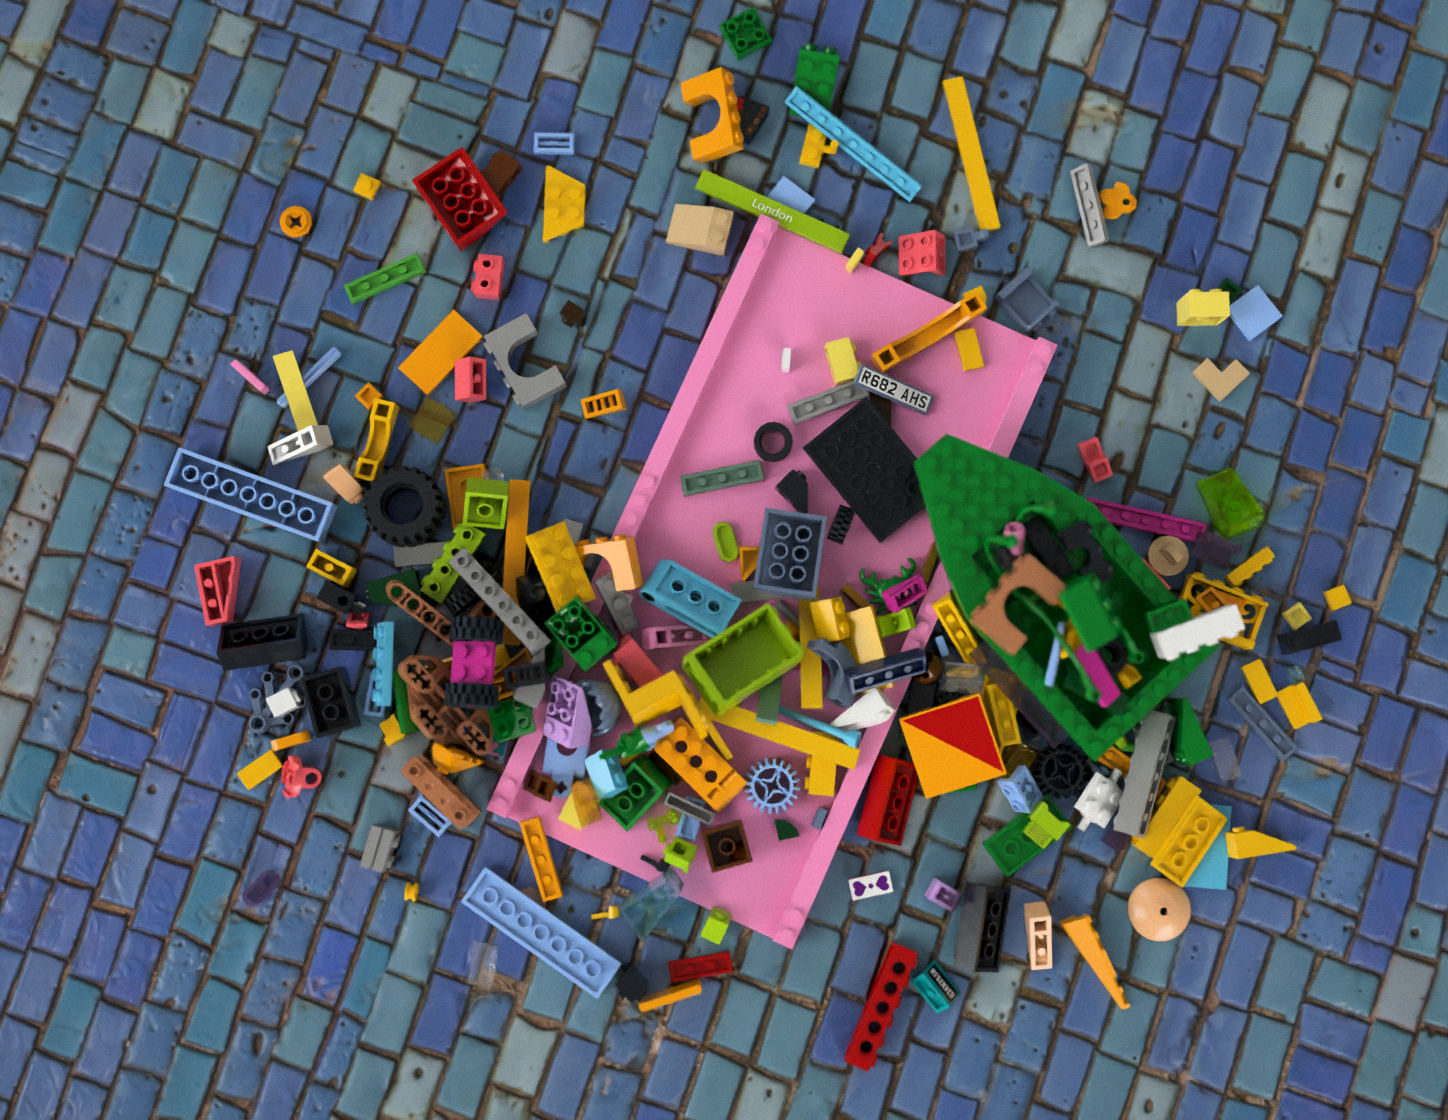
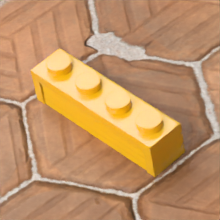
[1224,546,1276,587]

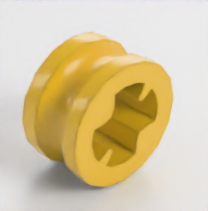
[404,882,419,902]

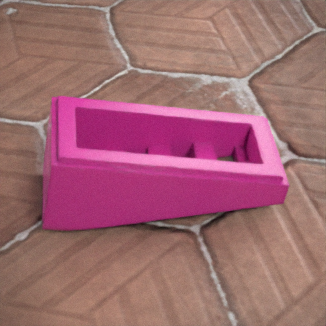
[882,574,928,613]

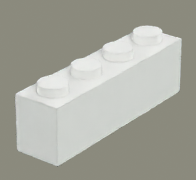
[1150,604,1245,661]

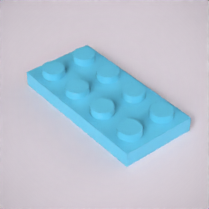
[371,621,394,706]

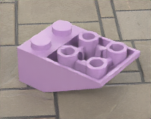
[543,675,592,748]

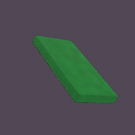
[981,794,1073,877]

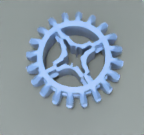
[744,757,800,814]

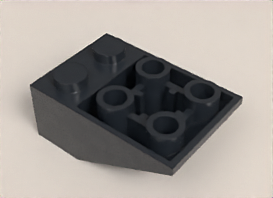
[516,572,556,638]

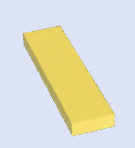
[273,350,318,431]

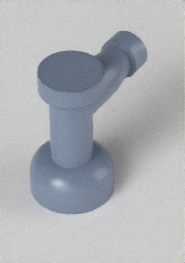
[1080,758,1111,790]

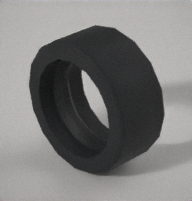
[754,422,793,462]

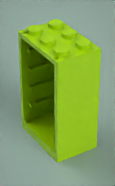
[681,603,804,718]

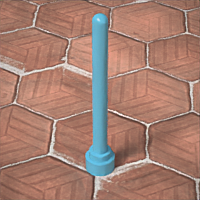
[778,705,861,748]

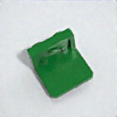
[488,698,536,743]

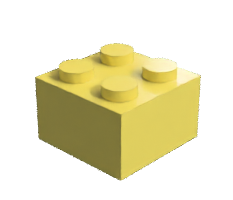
[1176,289,1230,326]

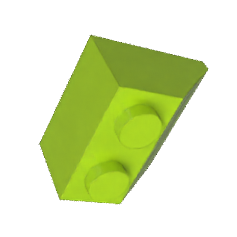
[462,477,509,529]

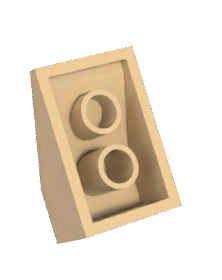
[666,204,734,257]

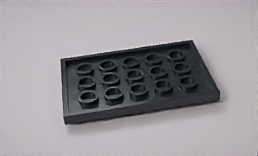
[802,397,925,543]

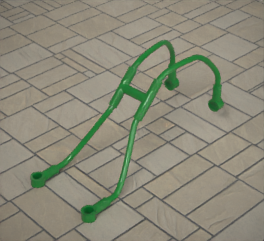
[984,502,1144,702]

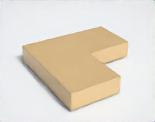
[1191,358,1250,402]

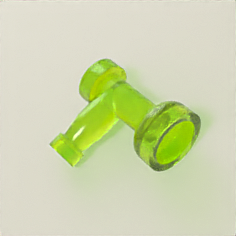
[646,808,679,843]

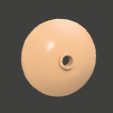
[1128,878,1191,941]

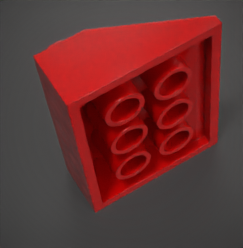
[412,147,508,252]

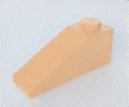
[323,464,366,504]
[1024,901,1052,970]

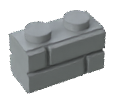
[360,824,400,873]

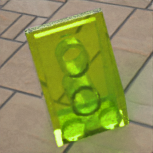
[1196,468,1265,541]

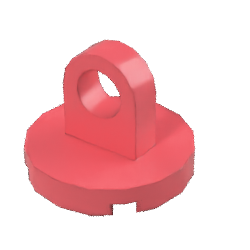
[281,756,321,798]

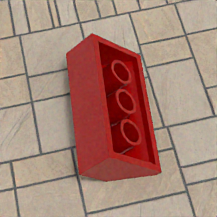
[857,754,918,846]

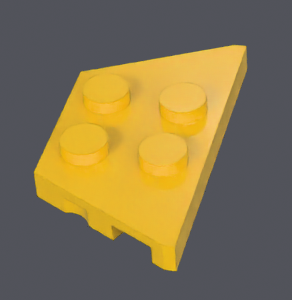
[543,165,586,243]

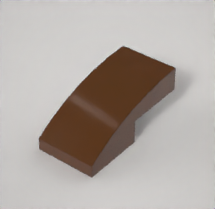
[523,770,558,802]

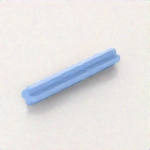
[277,347,342,408]

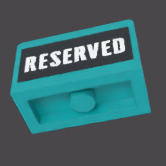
[910,960,961,1014]

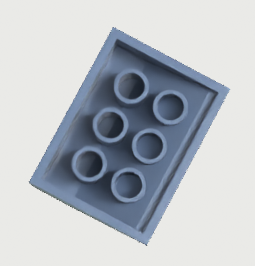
[753,508,827,602]

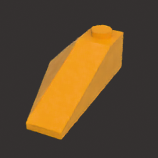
[432,742,485,775]

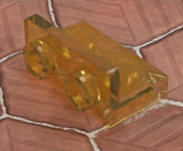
[998,742,1037,779]

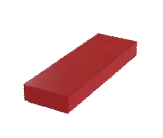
[668,950,733,983]

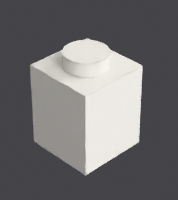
[266,687,302,718]

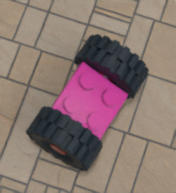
[444,616,504,709]

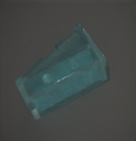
[618,867,684,943]

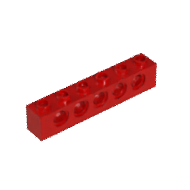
[843,940,919,1072]

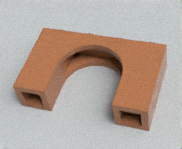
[970,554,1066,655]

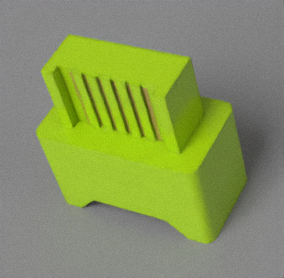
[1022,801,1070,849]

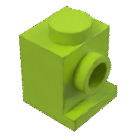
[663,837,698,874]

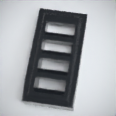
[503,661,551,689]

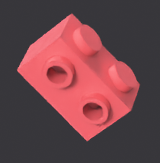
[471,254,505,301]
[455,356,486,403]

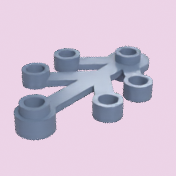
[248,665,307,734]

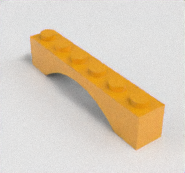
[870,291,987,374]

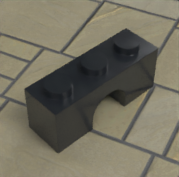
[1055,520,1113,583]

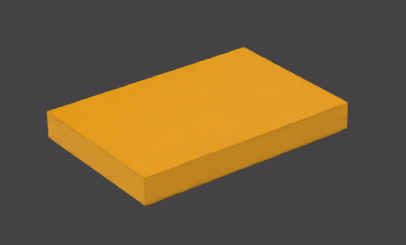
[444,463,487,530]
[639,978,702,1012]

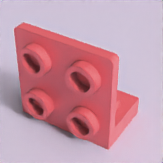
[898,230,946,276]

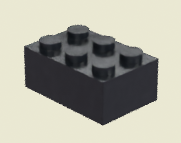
[300,666,362,738]

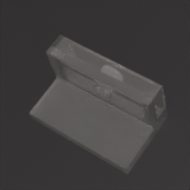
[468,941,499,990]

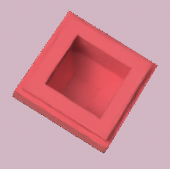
[346,612,371,630]

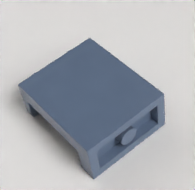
[994,267,1060,333]

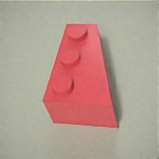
[194,556,242,627]
[611,633,663,689]

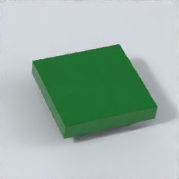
[719,7,772,61]

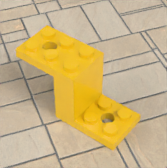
[602,660,709,740]

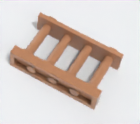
[400,754,482,830]

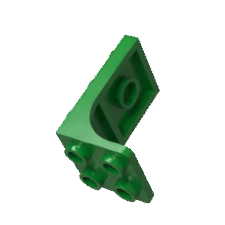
[789,43,840,117]

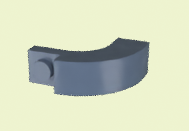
[807,638,857,707]

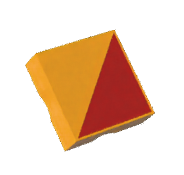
[899,691,1007,799]

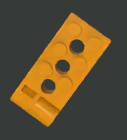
[653,717,747,813]

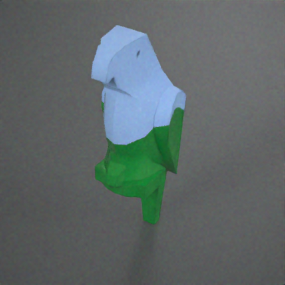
[599,720,674,760]

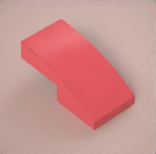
[1077,437,1113,483]

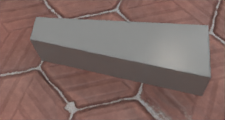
[662,790,716,826]

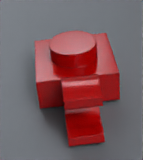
[863,233,892,267]

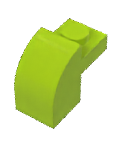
[876,607,916,638]

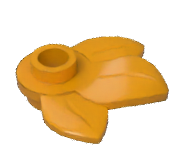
[1098,182,1137,219]

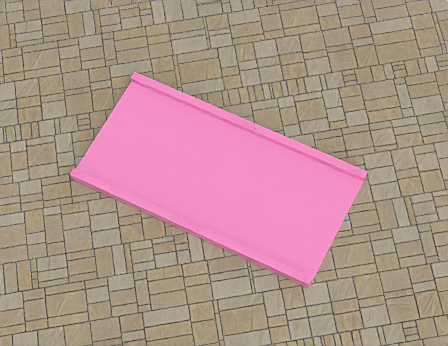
[486,214,1057,949]

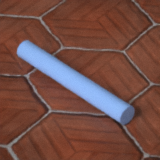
[1044,622,1067,687]

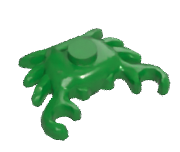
[859,557,918,615]

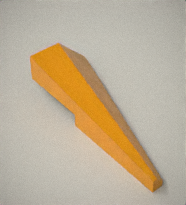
[1059,913,1130,1009]

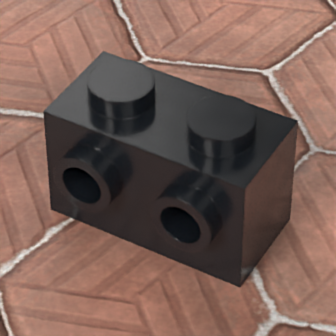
[614,963,649,1004]

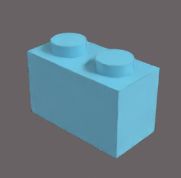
[584,749,629,799]

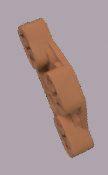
[397,655,493,755]

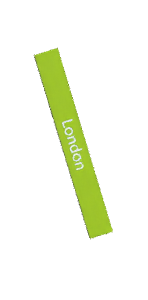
[695,169,850,254]

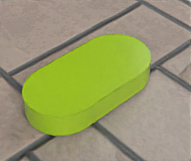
[713,522,739,562]

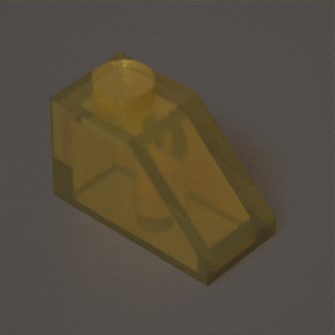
[570,778,603,826]

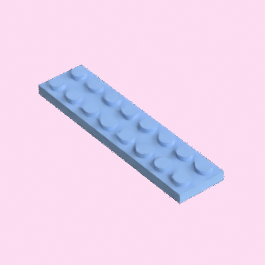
[461,866,622,999]

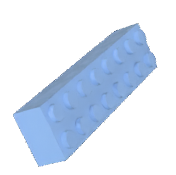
[163,447,338,544]

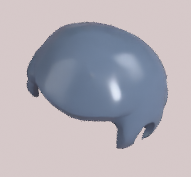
[575,679,621,737]

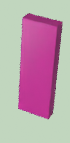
[1074,643,1120,707]

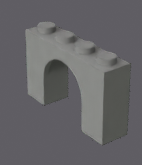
[483,313,567,410]

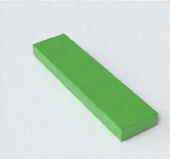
[344,253,426,305]

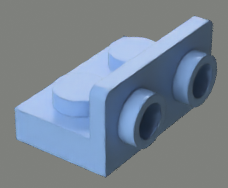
[998,765,1044,813]

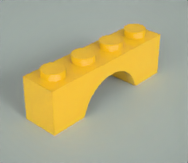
[353,398,400,483]

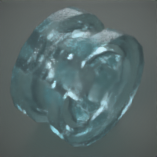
[1285,663,1304,684]

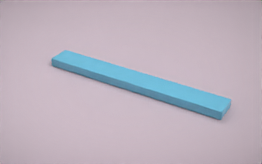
[784,86,923,202]

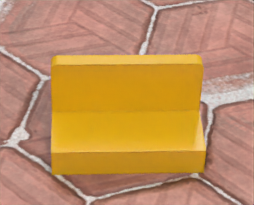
[1277,682,1323,729]

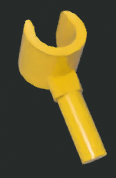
[591,906,620,920]

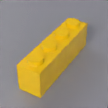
[1130,775,1202,859]

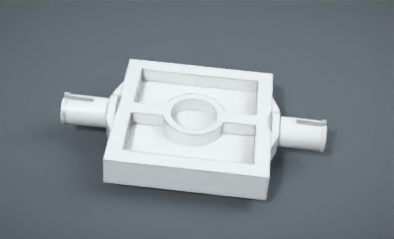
[1074,768,1123,832]

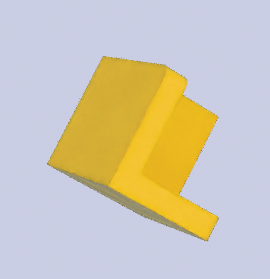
[379,714,409,746]

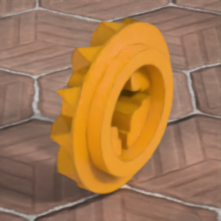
[280,206,312,238]

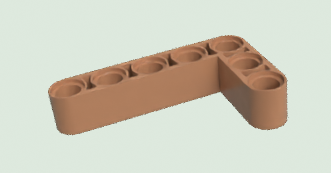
[386,580,497,647]

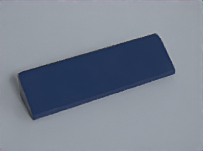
[844,648,927,695]

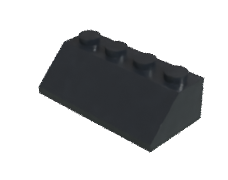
[216,613,308,671]
[954,882,1011,972]

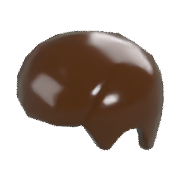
[914,651,943,684]

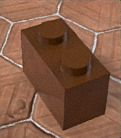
[480,149,523,199]

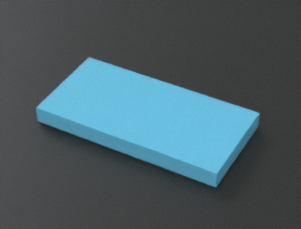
[1184,804,1232,890]

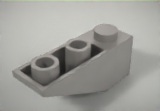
[511,648,545,710]

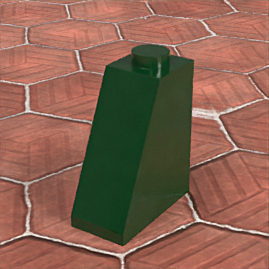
[365,568,426,608]

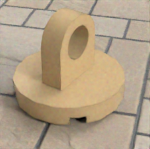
[1147,535,1189,576]

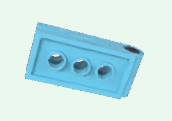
[639,559,742,638]

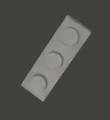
[593,571,640,636]

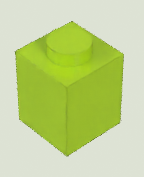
[700,906,732,945]

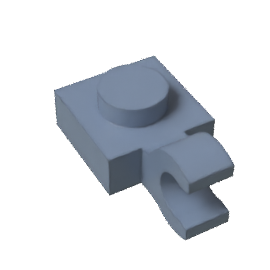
[953,227,990,253]

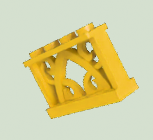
[1178,572,1269,650]

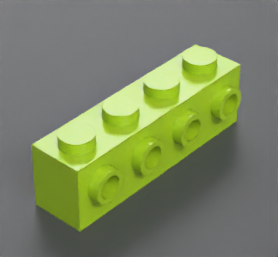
[420,522,487,604]

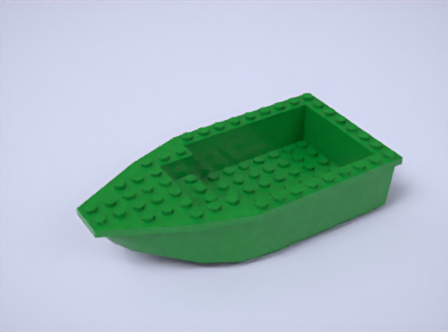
[914,434,1219,762]

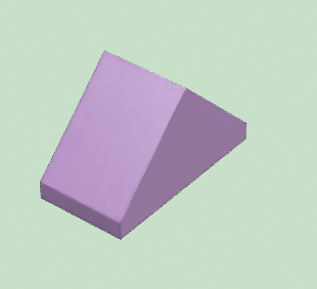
[924,877,963,912]

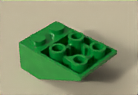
[544,596,620,672]

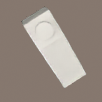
[267,425,334,465]
[829,687,896,731]

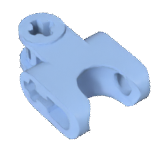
[543,738,590,798]

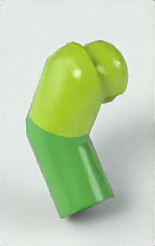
[1115,735,1136,753]

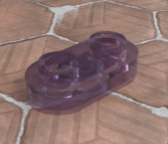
[243,870,281,907]

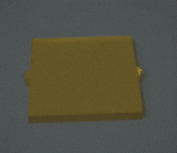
[408,397,456,444]

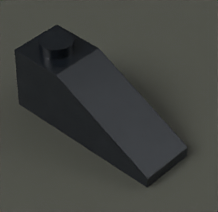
[1022,516,1075,580]
[1276,620,1342,655]

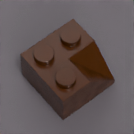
[701,819,753,873]

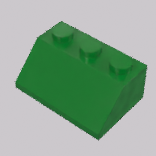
[1058,571,1123,653]
[392,669,433,734]

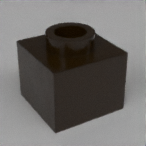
[559,300,587,329]

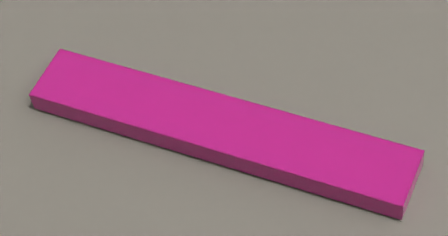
[1086,497,1207,544]

